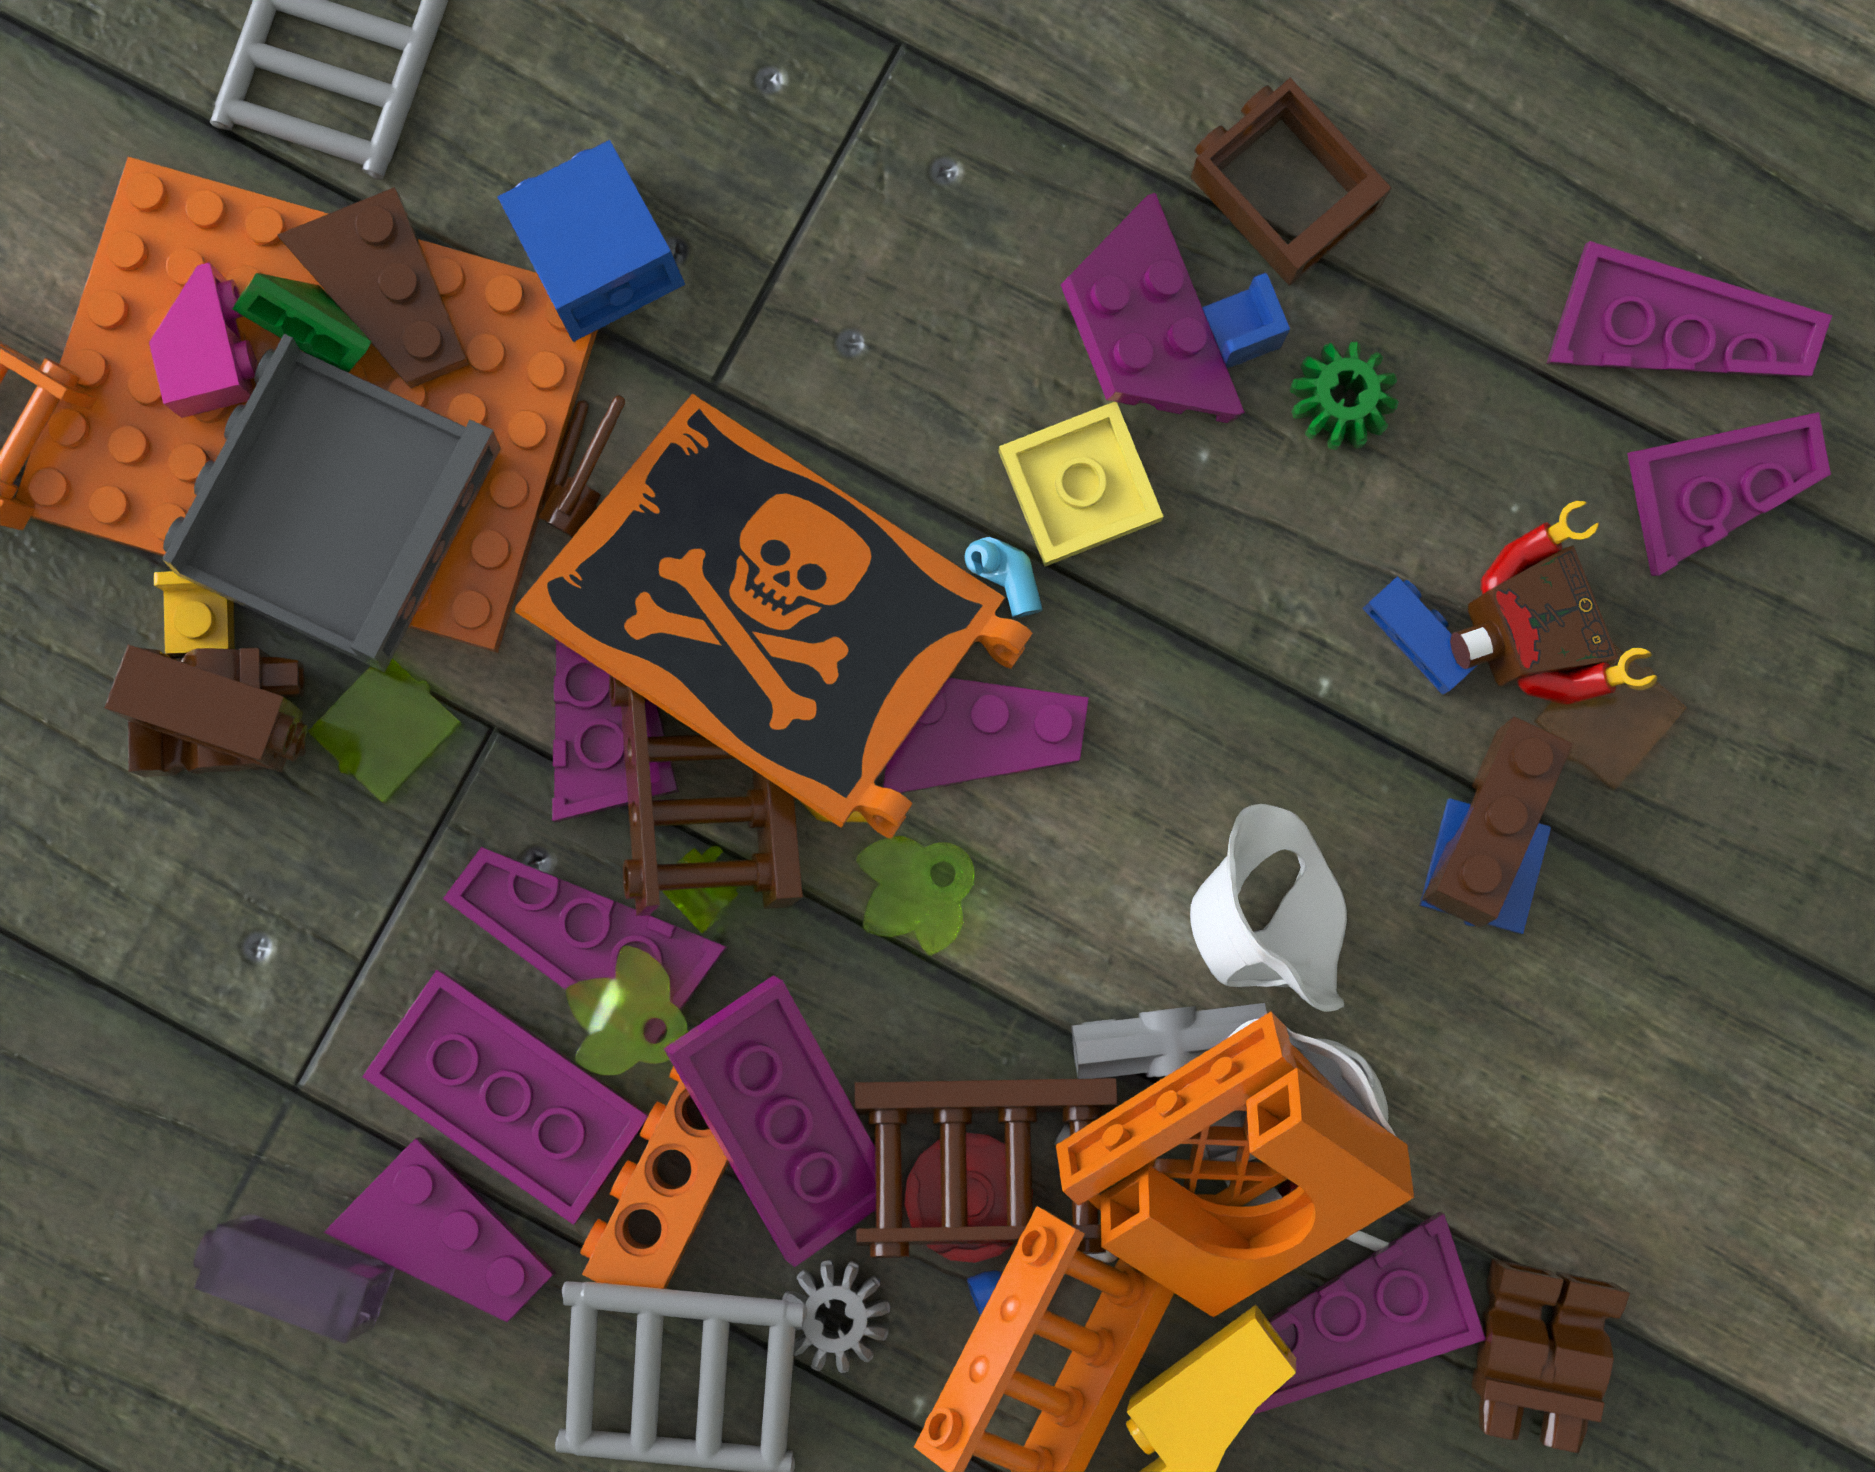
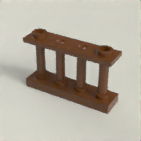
[609,674,803,916]
[855,1078,1117,1258]

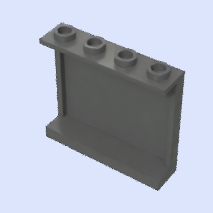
[162,334,501,672]

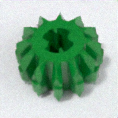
[1290,342,1399,450]

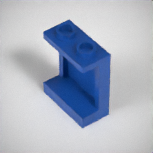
[497,140,686,342]

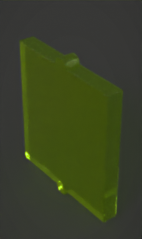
[307,658,462,804]

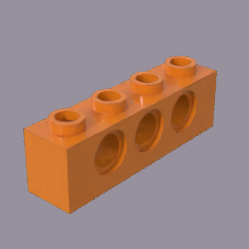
[580,1066,729,1289]

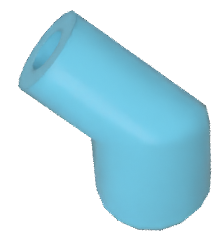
[964,537,1043,618]

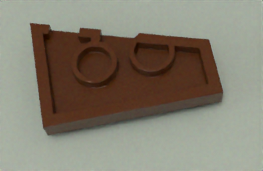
[277,187,469,388]

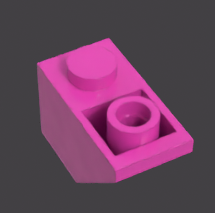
[149,262,258,418]

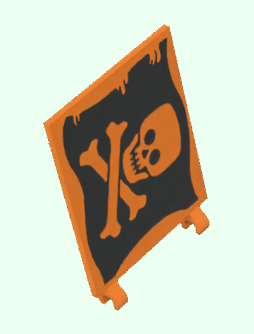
[515,393,1033,839]

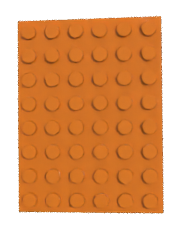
[16,157,598,653]

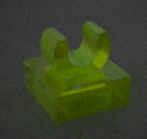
[662,846,740,934]

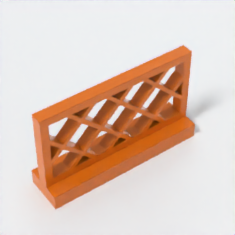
[1056,1011,1354,1211]

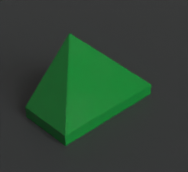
[232,273,372,373]

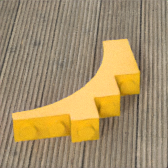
[1126,1305,1296,1472]

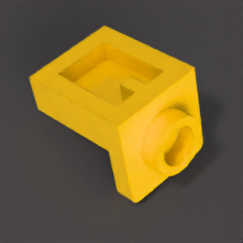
[154,571,235,657]

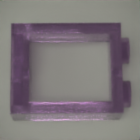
[194,1214,396,1344]

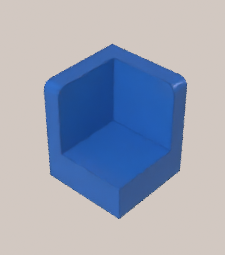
[1202,273,1290,369]

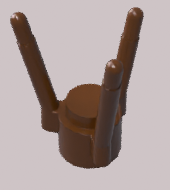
[538,395,625,537]

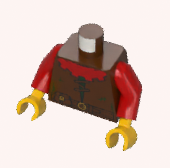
[1450,501,1658,705]

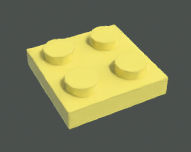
[998,402,1164,567]

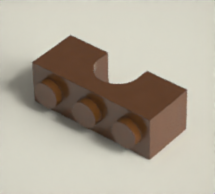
[1422,716,1573,928]

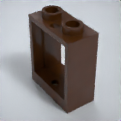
[1191,77,1392,286]
[104,644,307,773]

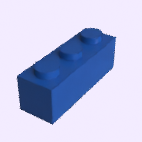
[1362,576,1478,695]

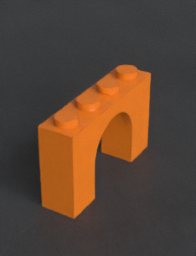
[1101,1068,1414,1317]

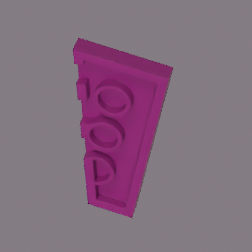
[1546,241,1832,378]
[443,847,728,1051]
[1252,1212,1486,1415]

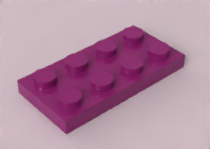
[362,970,649,1225]
[663,975,876,1267]

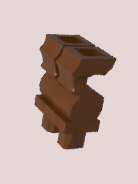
[128,648,306,777]
[1471,1259,1630,1453]

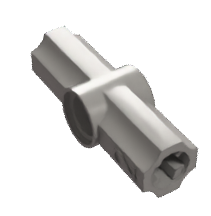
[1071,1003,1267,1079]

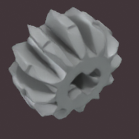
[782,1259,891,1373]

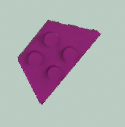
[1060,193,1245,423]

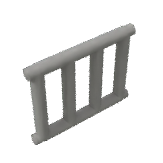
[210,0,449,180]
[555,1281,807,1472]

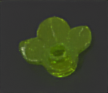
[856,836,975,956]
[565,946,688,1075]

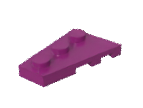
[1627,412,1831,576]

